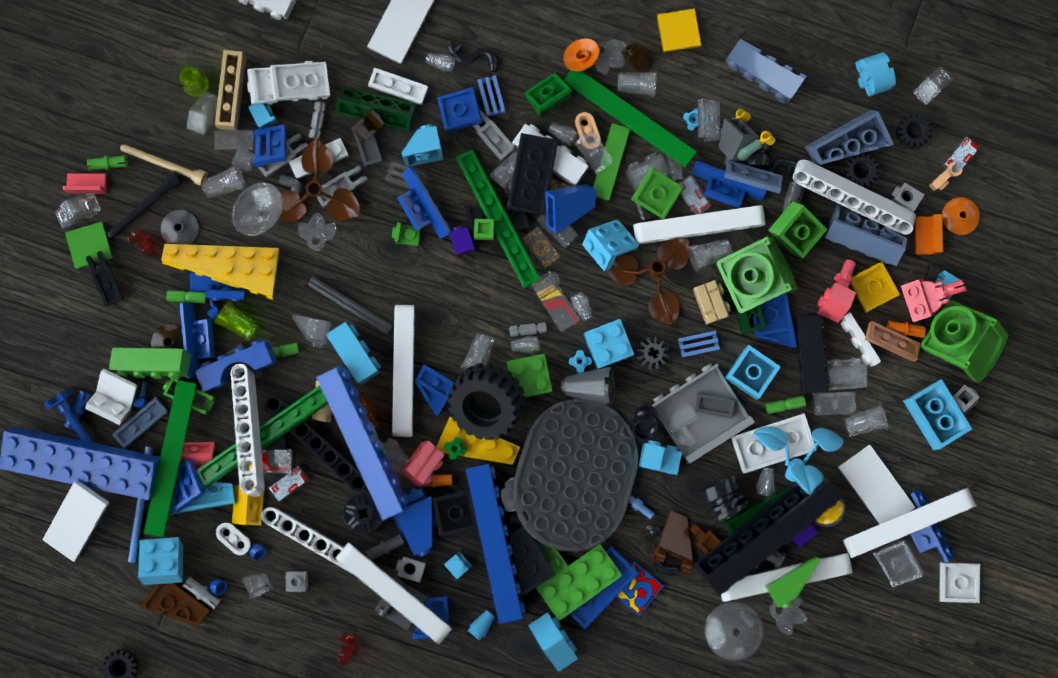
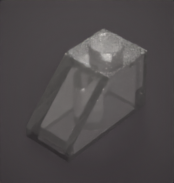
[913,65,954,105]
[186,91,218,135]
[292,314,333,348]

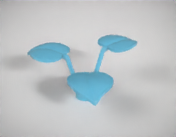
[753,427,844,494]

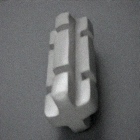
[309,102,326,139]
[509,322,547,337]

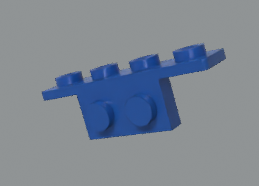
[691,161,767,208]
[397,167,451,239]
[190,272,260,301]
[180,302,215,379]
[910,488,954,563]

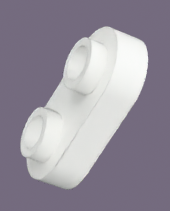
[216,523,251,555]

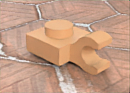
[929,162,963,191]

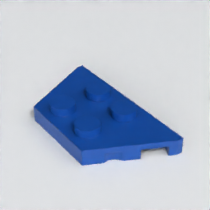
[751,293,797,348]

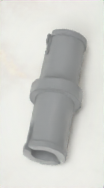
[183,576,222,609]

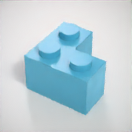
[638,440,682,475]
[528,612,578,672]

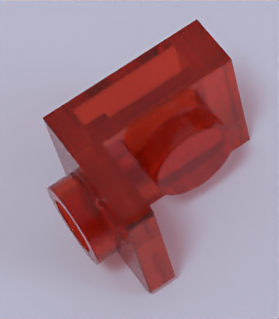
[127,230,157,257]
[337,634,358,666]

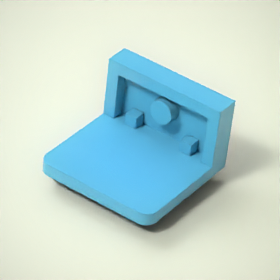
[582,220,639,271]

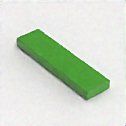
[593,123,630,201]

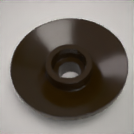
[151,324,184,349]

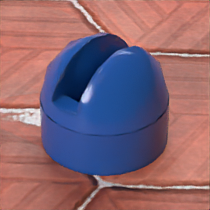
[249,544,267,561]
[210,579,227,596]

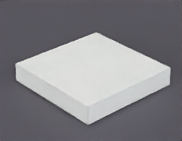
[940,562,980,603]

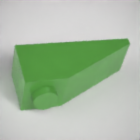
[765,557,820,609]

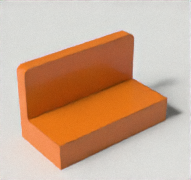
[915,214,943,255]

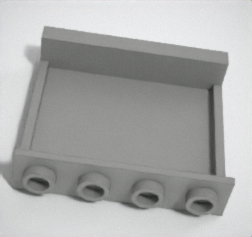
[651,363,755,464]

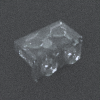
[489,149,518,195]

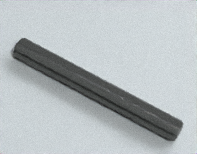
[308,277,392,334]

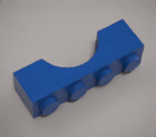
[195,339,278,392]

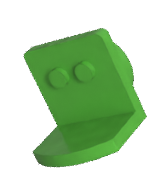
[717,237,798,313]
[920,300,1009,383]

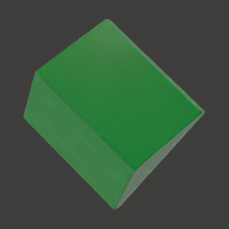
[524,73,572,118]

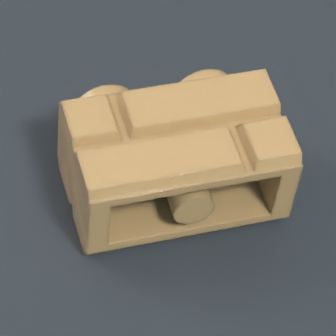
[693,280,731,325]

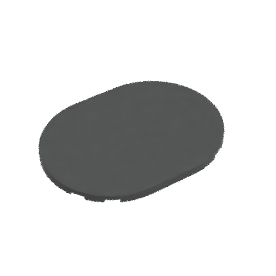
[513,398,639,551]

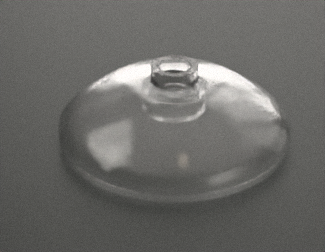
[231,183,283,236]
[705,602,764,661]

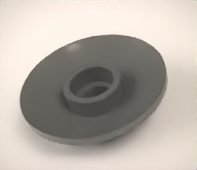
[161,210,199,245]

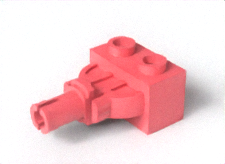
[817,260,856,323]
[901,279,967,322]

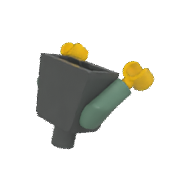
[719,109,776,165]

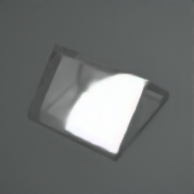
[874,539,925,587]

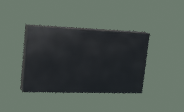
[507,133,559,216]

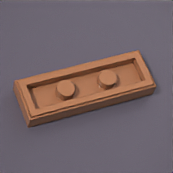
[865,321,921,362]

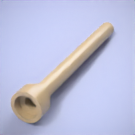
[120,144,207,186]

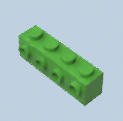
[109,348,191,379]

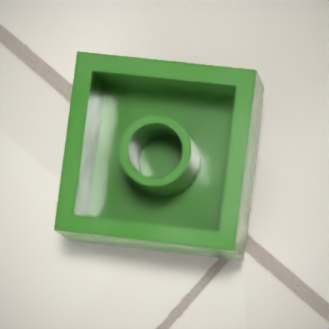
[768,201,827,259]
[507,354,552,398]

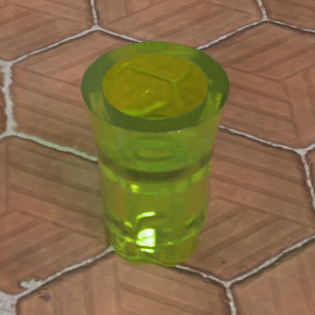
[179,65,209,97]
[214,301,259,341]

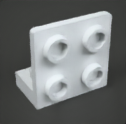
[85,369,137,425]

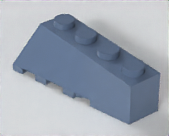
[725,39,806,103]
[805,110,894,165]
[825,203,908,266]

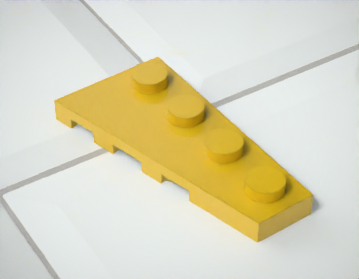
[436,417,520,465]

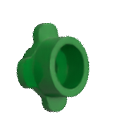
[444,437,467,460]

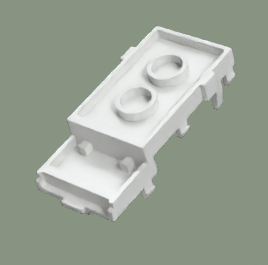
[247,61,330,105]

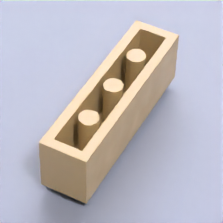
[215,50,246,131]

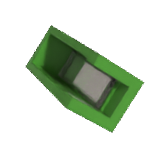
[163,379,217,415]

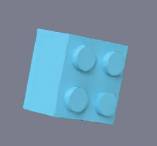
[583,319,634,369]
[725,345,780,400]
[138,537,184,585]

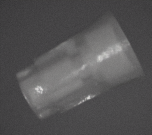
[618,71,657,98]
[202,164,246,199]
[688,239,732,272]
[460,333,494,371]
[844,404,888,436]

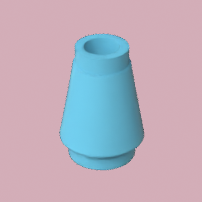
[468,610,495,640]

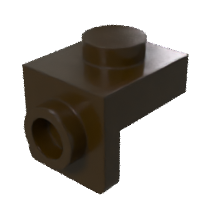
[621,43,654,75]
[351,110,385,142]

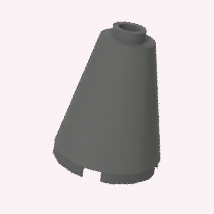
[561,367,615,405]

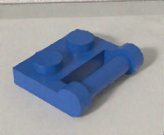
[253,125,287,167]

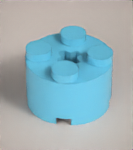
[856,52,896,96]

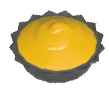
[813,499,846,527]

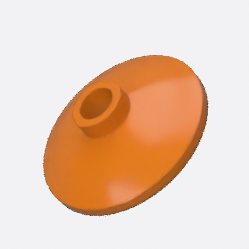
[563,39,600,71]
[942,197,980,235]

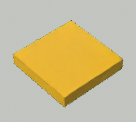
[657,9,701,53]
[851,262,900,313]

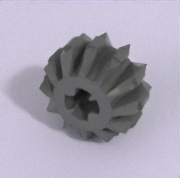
[637,337,669,370]

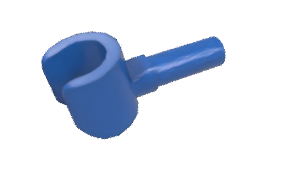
[207,298,221,320]
[134,381,148,408]

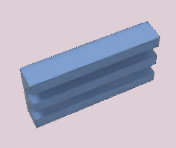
[478,75,505,117]
[678,331,720,358]

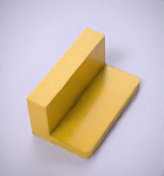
[232,485,264,525]

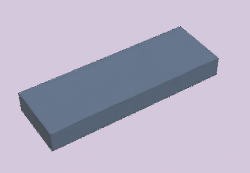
[724,160,783,193]
[112,397,170,449]

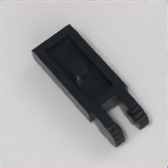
[86,251,124,307]

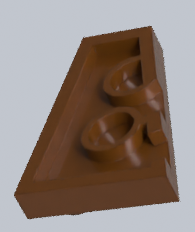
[140,583,210,626]

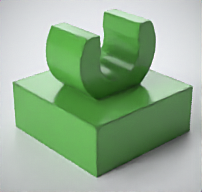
[474,219,494,240]

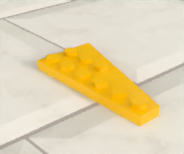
[162,244,279,300]

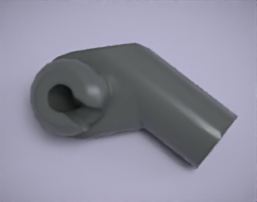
[279,174,303,194]

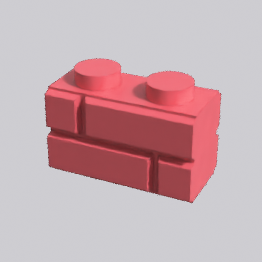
[400,441,445,487]

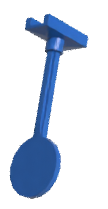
[44,388,108,492]

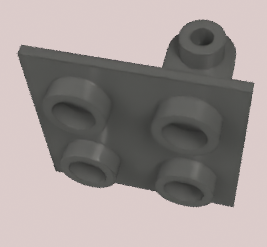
[375,577,427,630]

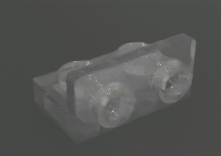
[698,99,720,142]
[827,357,867,391]

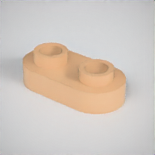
[575,112,600,150]

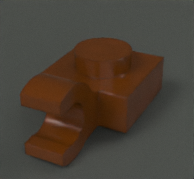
[690,524,721,554]

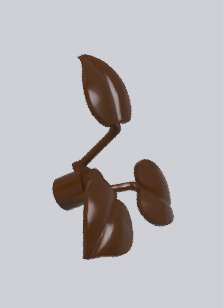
[272,139,360,222]
[606,238,689,325]

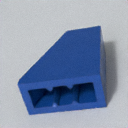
[545,184,597,233]
[396,496,433,557]

